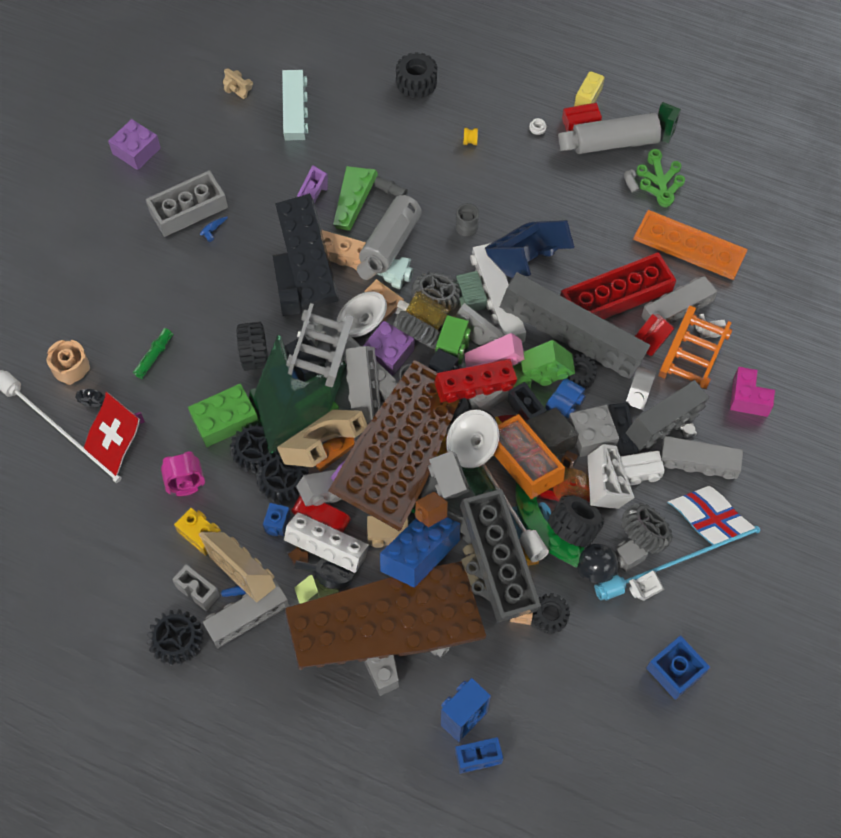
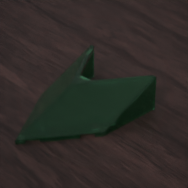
[254,335,347,454]

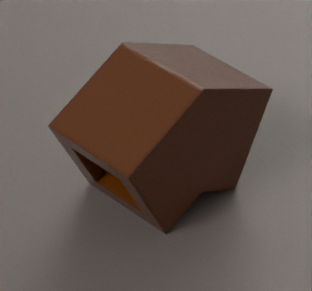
[561,450,578,472]
[288,547,309,566]

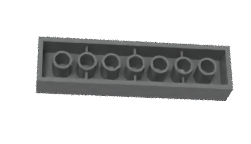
[499,272,650,379]

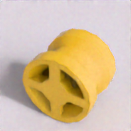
[463,128,478,146]

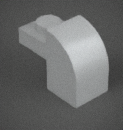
[626,365,657,410]

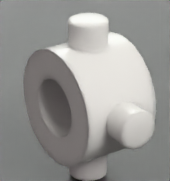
[681,423,697,438]

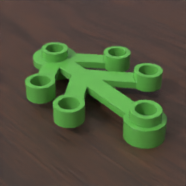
[636,149,685,207]

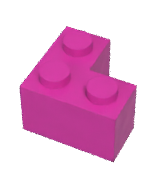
[730,367,775,417]

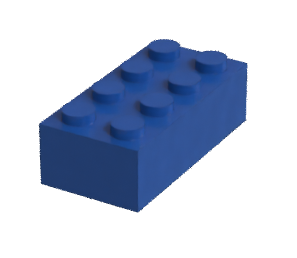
[380,517,460,588]

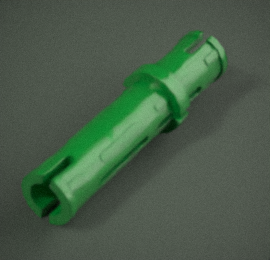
[133,328,174,379]

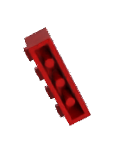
[434,359,517,403]

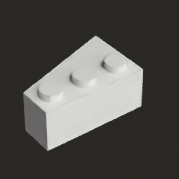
[588,444,634,509]

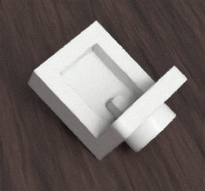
[695,314,726,338]
[629,571,664,601]

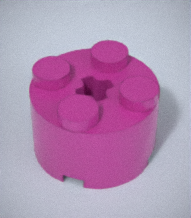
[161,451,205,496]

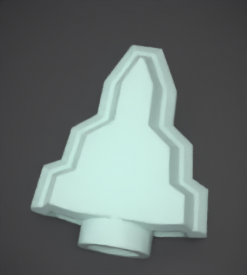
[377,257,413,289]

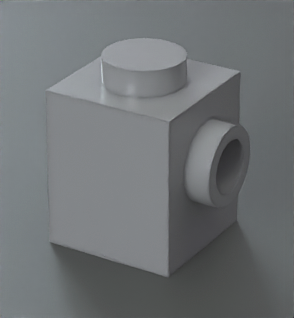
[615,540,648,572]

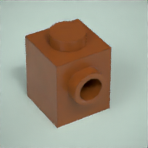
[415,492,448,527]

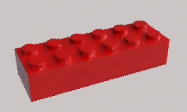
[560,252,676,319]

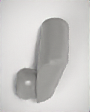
[624,169,640,193]

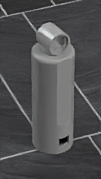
[558,112,661,154]
[357,195,422,280]

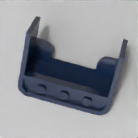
[485,220,575,278]

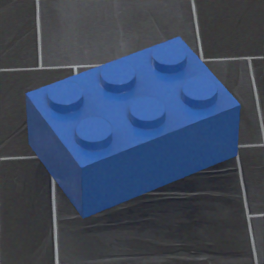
[440,678,491,742]

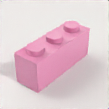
[464,333,525,368]

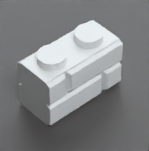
[621,450,664,485]

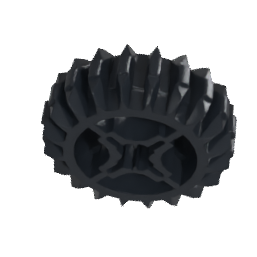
[230,422,282,474]
[256,453,309,504]
[147,609,204,666]

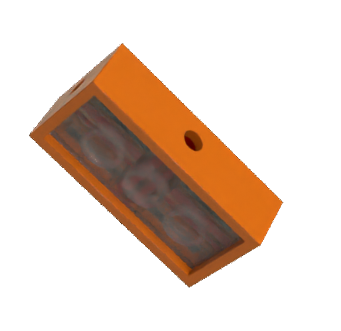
[494,414,565,499]

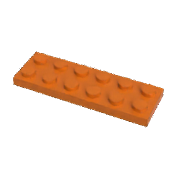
[633,210,748,280]

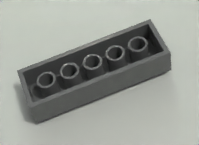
[460,489,541,623]

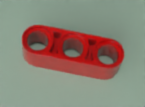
[291,495,351,533]

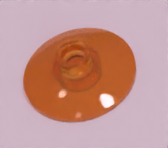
[553,468,590,500]

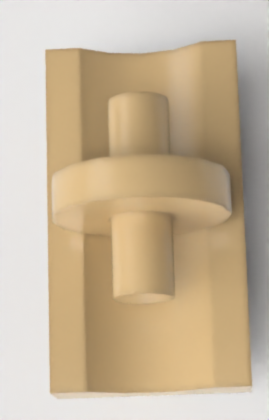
[223,68,253,99]

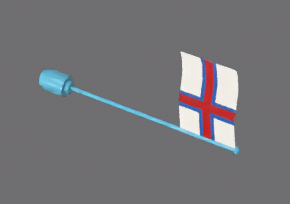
[594,486,760,601]

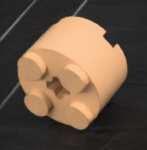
[46,340,90,385]

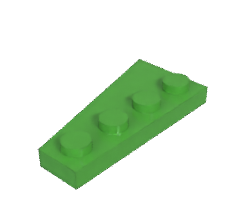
[333,166,378,231]

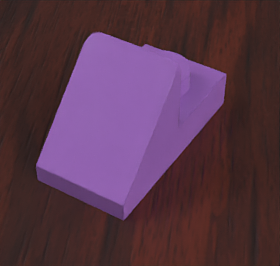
[297,165,328,203]

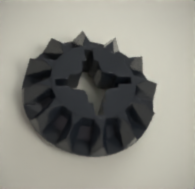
[75,389,105,408]

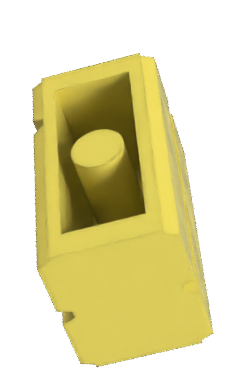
[574,71,605,106]

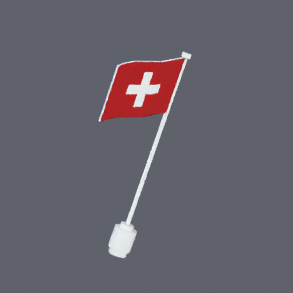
[0,370,140,483]

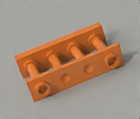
[658,305,732,389]

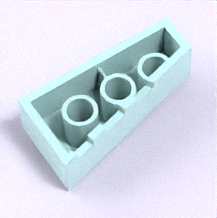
[282,70,308,141]

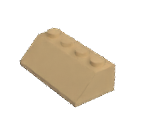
[199,532,276,603]

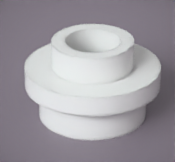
[529,118,547,135]

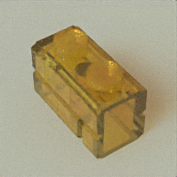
[406,291,449,330]

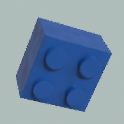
[646,635,710,700]

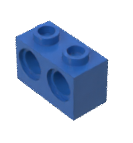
[455,737,503,774]

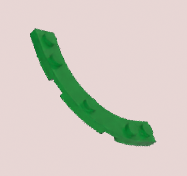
[515,482,584,568]

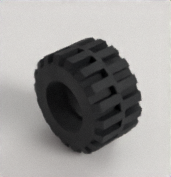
[396,52,437,98]
[236,321,269,371]
[548,495,604,547]

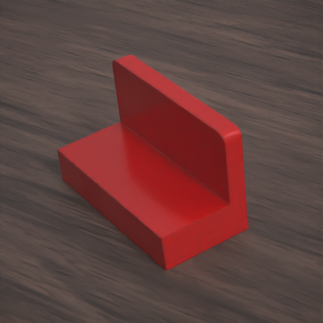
[635,314,675,356]

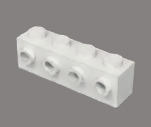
[284,513,369,573]

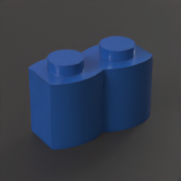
[545,378,586,423]

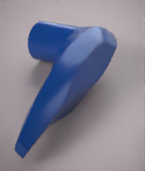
[200,216,228,242]

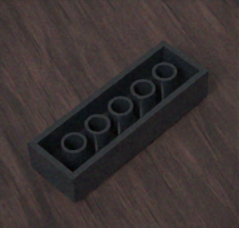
[275,193,340,310]

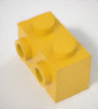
[174,508,221,556]

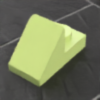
[294,575,339,604]

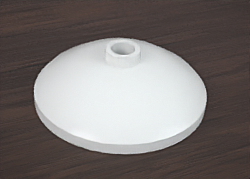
[337,292,387,337]
[446,410,499,468]

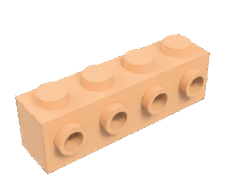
[322,230,366,270]

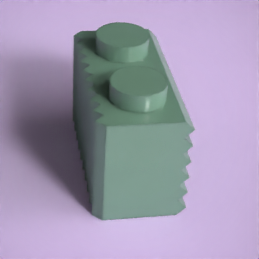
[454,271,487,311]

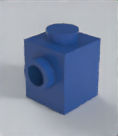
[263,503,291,537]

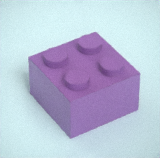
[108,119,161,170]
[363,321,414,376]

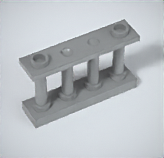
[286,303,354,387]

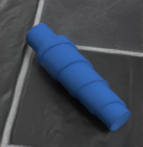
[221,586,246,597]

